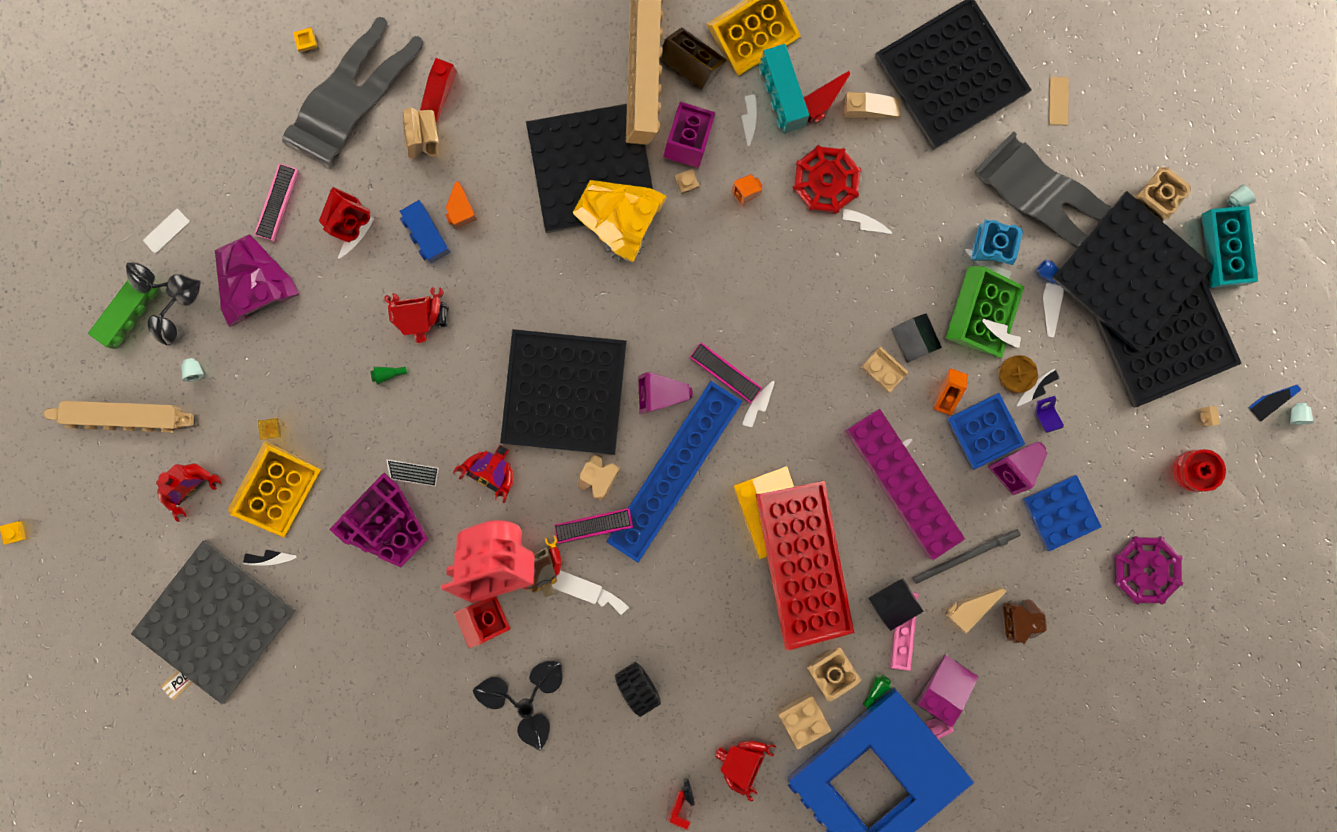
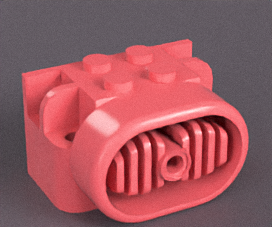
[441,520,534,603]

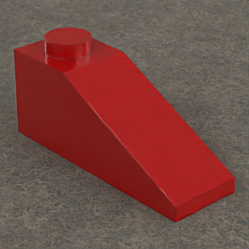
[420,58,457,124]
[804,71,851,124]

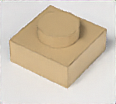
[675,169,699,195]
[1200,406,1220,427]

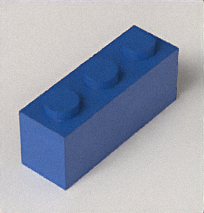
[399,200,451,263]

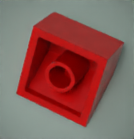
[454,596,510,648]

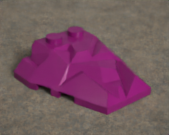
[215,234,299,327]
[329,472,428,567]

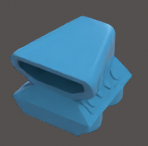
[971,219,1023,265]

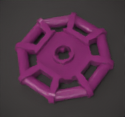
[1114,536,1184,605]

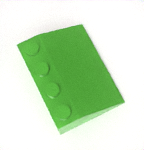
[946,266,1024,358]

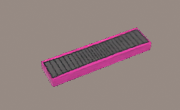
[690,342,762,403]
[554,508,633,544]

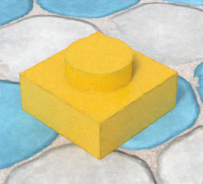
[293,27,318,52]
[0,521,26,545]

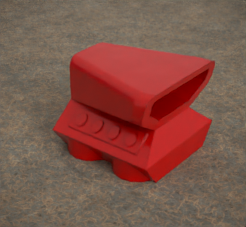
[319,187,370,243]

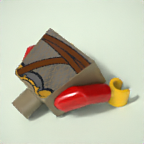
[524,535,562,597]

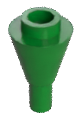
[370,366,407,385]
[863,675,893,709]

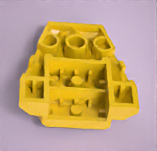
[573,180,667,262]

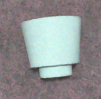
[1228,185,1255,207]
[181,358,204,382]
[1290,403,1314,425]

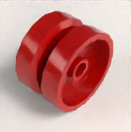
[1173,449,1226,492]

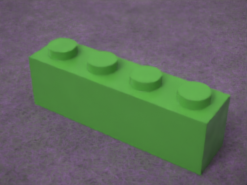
[88,280,160,349]

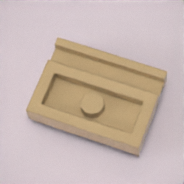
[861,346,909,393]

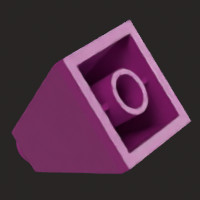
[638,372,693,414]
[988,441,1048,495]

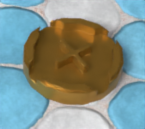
[999,355,1038,393]

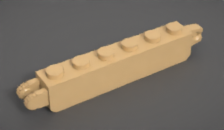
[43,401,194,433]

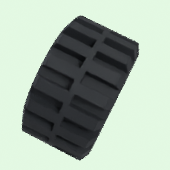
[615,662,661,717]

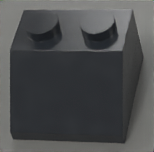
[868,578,924,631]

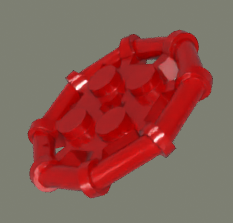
[793,145,862,214]

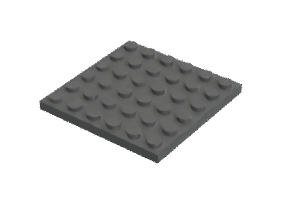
[131,541,296,704]

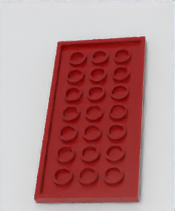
[755,481,854,650]

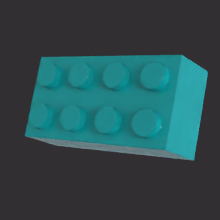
[759,44,809,133]
[1201,206,1258,289]

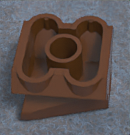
[1002,599,1047,644]

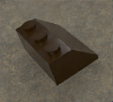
[661,27,727,89]

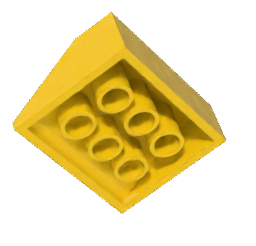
[706,0,801,76]
[228,441,321,538]
[733,466,794,559]

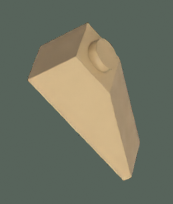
[843,92,900,118]
[946,587,1006,633]

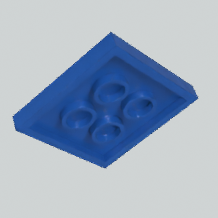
[947,393,1025,470]
[1023,475,1101,551]

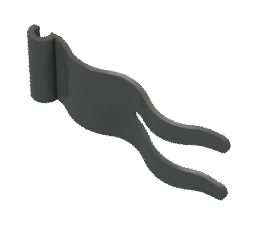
[282,17,423,169]
[975,132,1111,247]

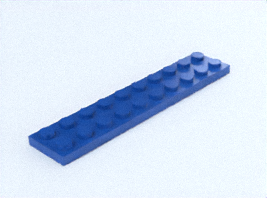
[606,381,743,563]

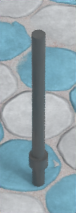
[913,529,1021,584]

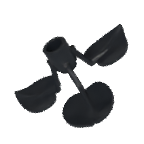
[126,262,201,345]
[473,661,562,751]

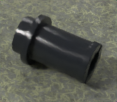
[435,302,449,328]

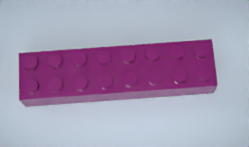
[844,409,965,560]

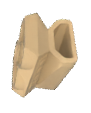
[403,107,439,159]
[1134,167,1191,222]
[577,454,620,501]
[807,647,861,701]

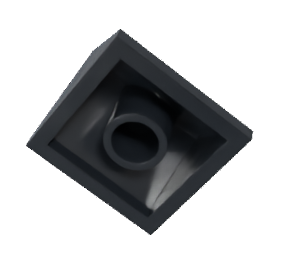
[891,313,942,363]

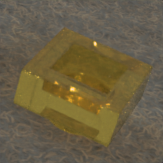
[258,418,281,440]

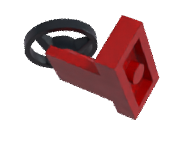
[666,778,695,830]

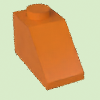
[732,174,763,206]
[445,181,477,229]
[934,368,968,416]

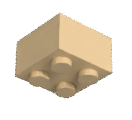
[776,692,832,750]

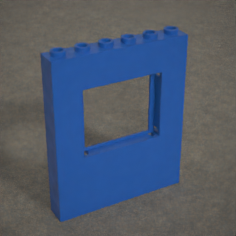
[788,687,974,832]

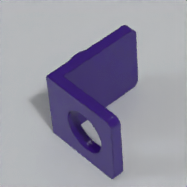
[1035,396,1064,433]

